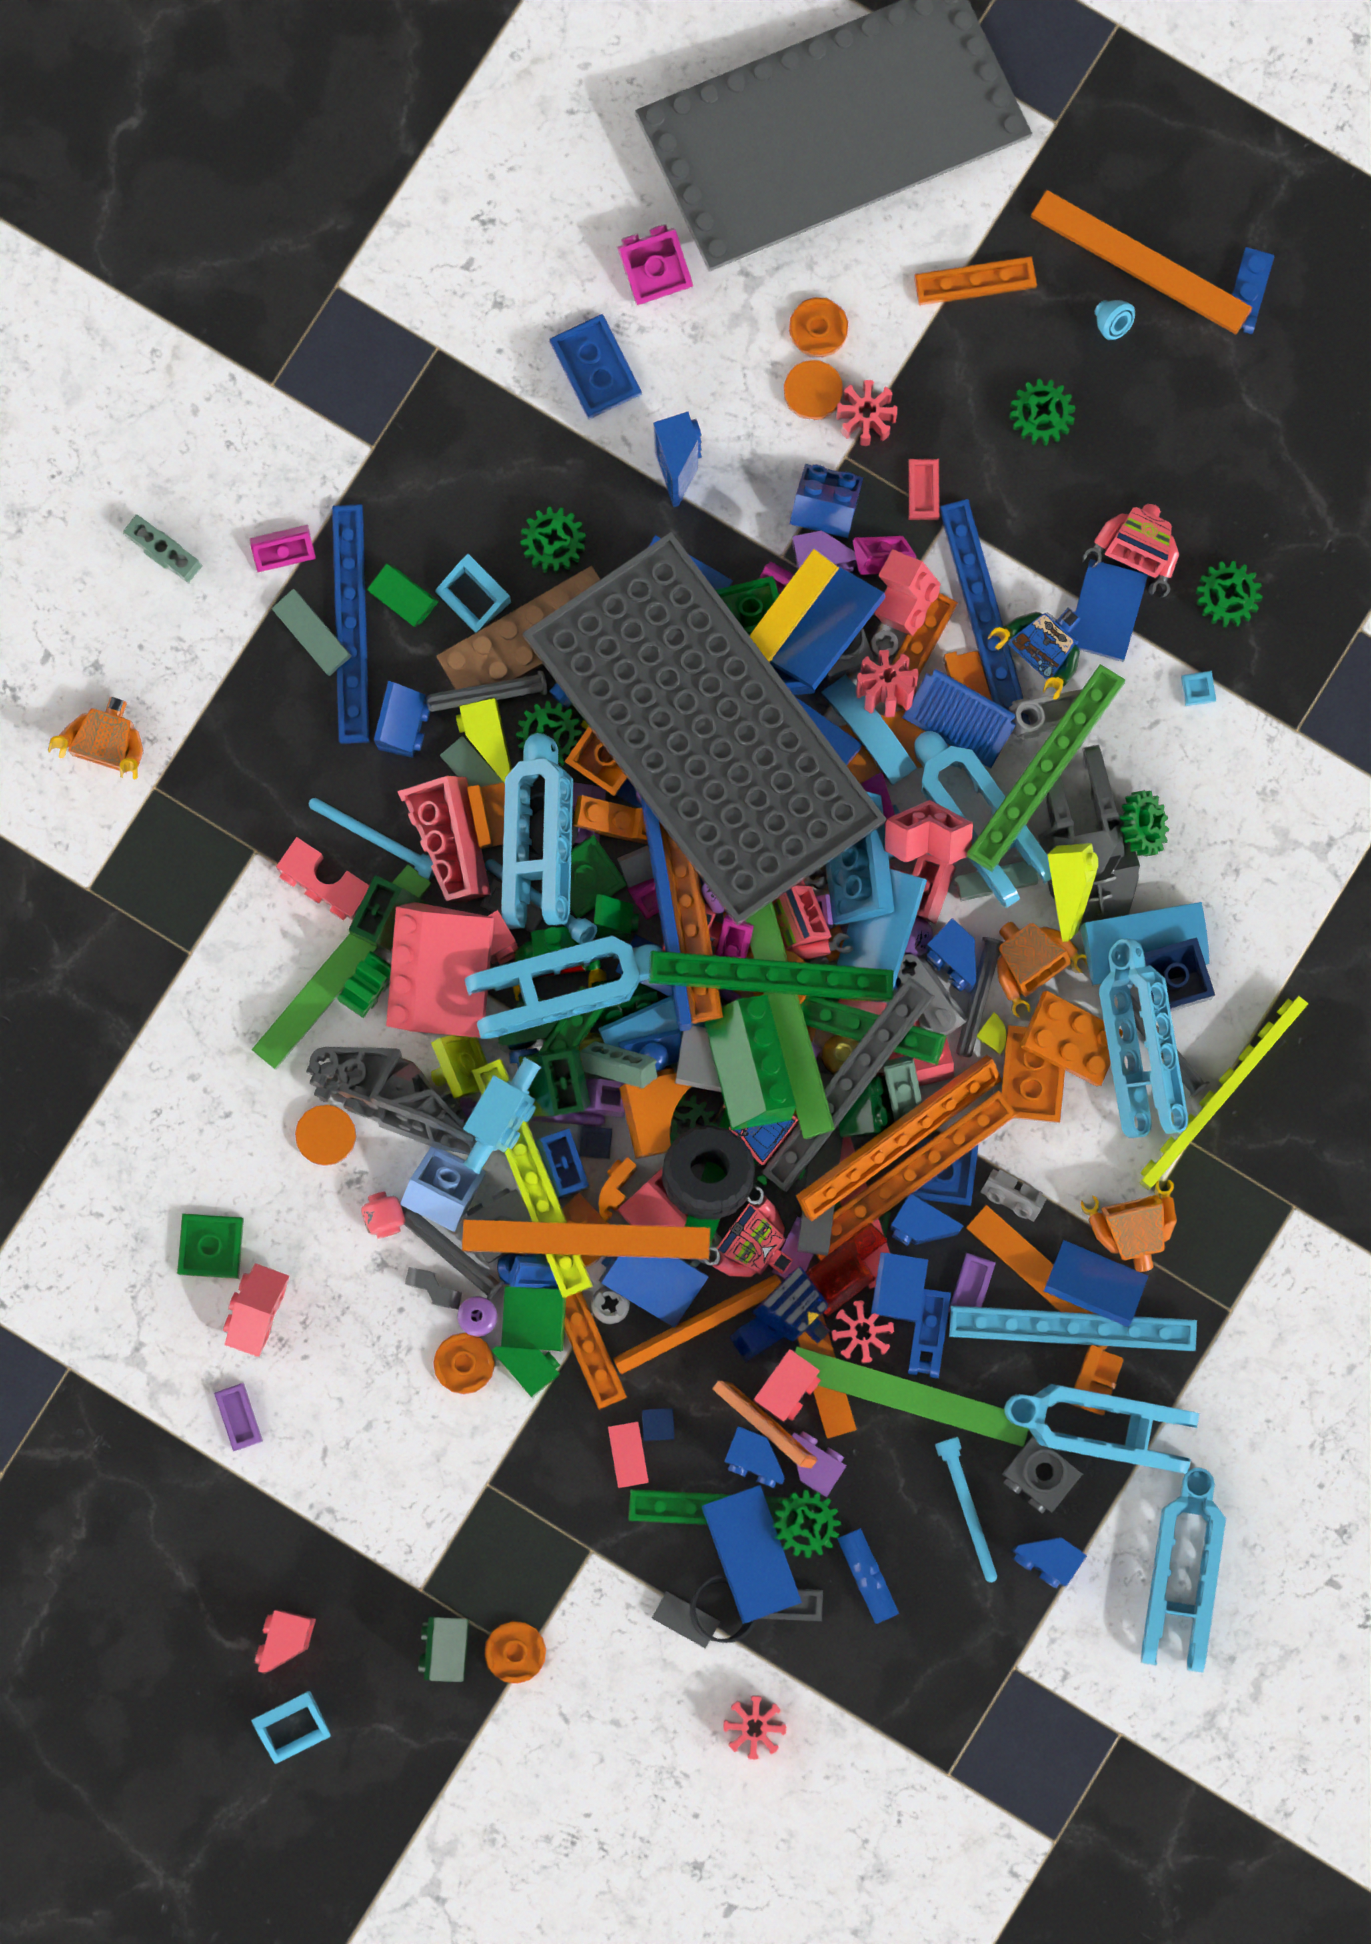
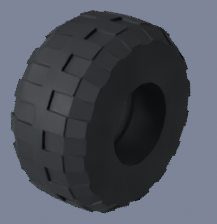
[662,1125,755,1220]

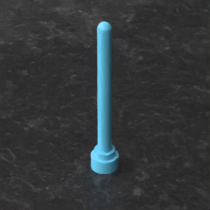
[309,798,434,881]
[485,859,597,944]
[935,1437,997,1582]

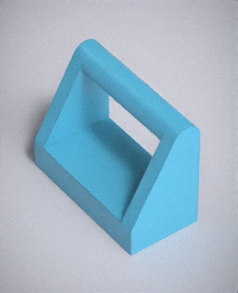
[435,554,511,633]
[252,1691,331,1764]

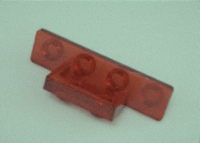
[777,1223,887,1317]

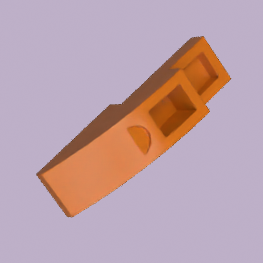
[573,795,648,845]

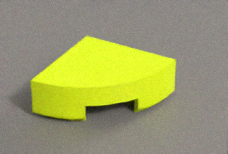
[976,1012,1006,1055]

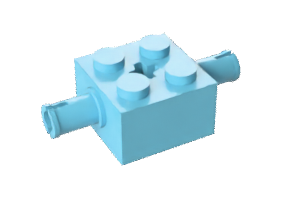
[463,1057,541,1174]

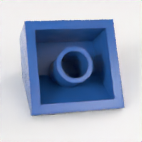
[374,681,430,758]
[889,1193,963,1246]

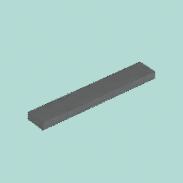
[797,1073,843,1256]

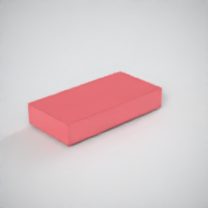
[908,459,939,520]
[608,1422,649,1488]

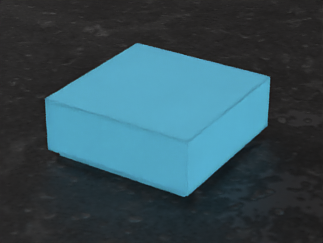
[1181,671,1216,706]

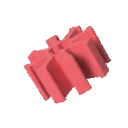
[836,380,897,446]
[856,650,918,717]
[831,1300,894,1364]
[724,1695,786,1760]

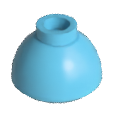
[1095,300,1135,340]

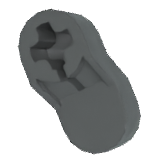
[405,1267,462,1310]

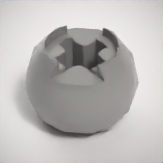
[591,1286,630,1324]

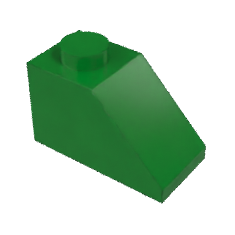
[594,894,639,940]
[491,1346,560,1398]

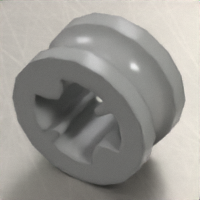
[871,630,899,659]

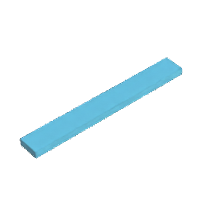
[949,1306,1197,1351]

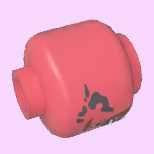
[361,1191,405,1239]

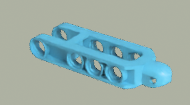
[914,731,1052,908]
[501,733,573,929]
[464,936,663,1039]
[1099,938,1188,1138]
[1005,1384,1200,1474]
[1141,1468,1226,1673]

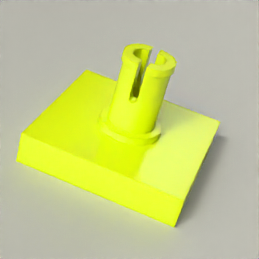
[431,1035,488,1099]

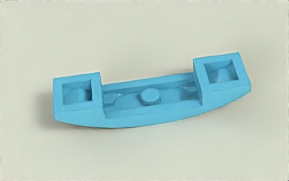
[821,674,917,786]

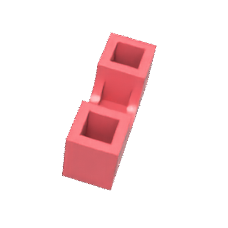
[276,837,370,921]

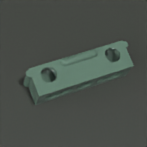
[123,514,203,583]
[953,861,1039,901]
[580,1041,658,1088]

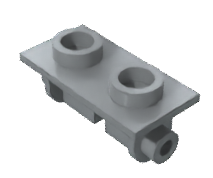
[981,1169,1047,1222]

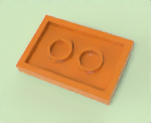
[1020,991,1123,1087]
[1001,1025,1065,1123]

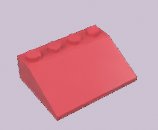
[386,902,494,1038]

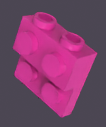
[617,224,694,306]

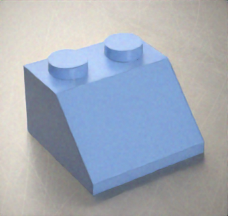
[400,1146,487,1232]

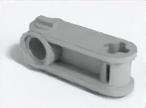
[1009,689,1082,740]
[898,954,967,1036]

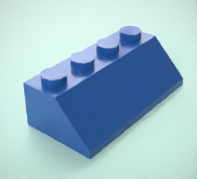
[653,411,702,507]

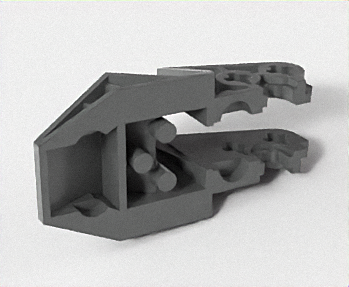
[1038,745,1140,933]
[306,1047,477,1155]

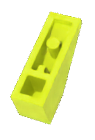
[456,698,512,783]
[1047,843,1098,942]

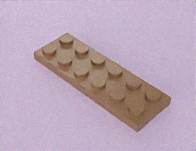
[436,566,600,690]

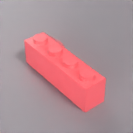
[397,776,491,902]

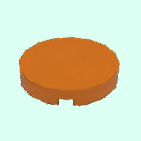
[789,297,848,358]
[784,360,843,420]
[295,1105,357,1166]
[433,1333,495,1394]
[485,1621,546,1684]

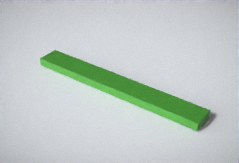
[967,664,1125,872]
[251,865,432,1070]
[745,902,835,1139]
[795,1347,1029,1447]

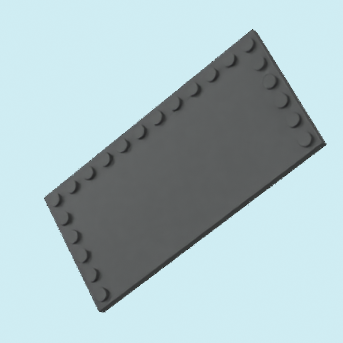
[635,0,1032,272]
[523,532,886,926]

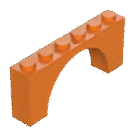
[619,1068,799,1159]

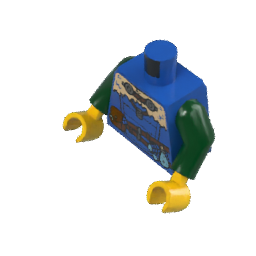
[988,607,1081,699]

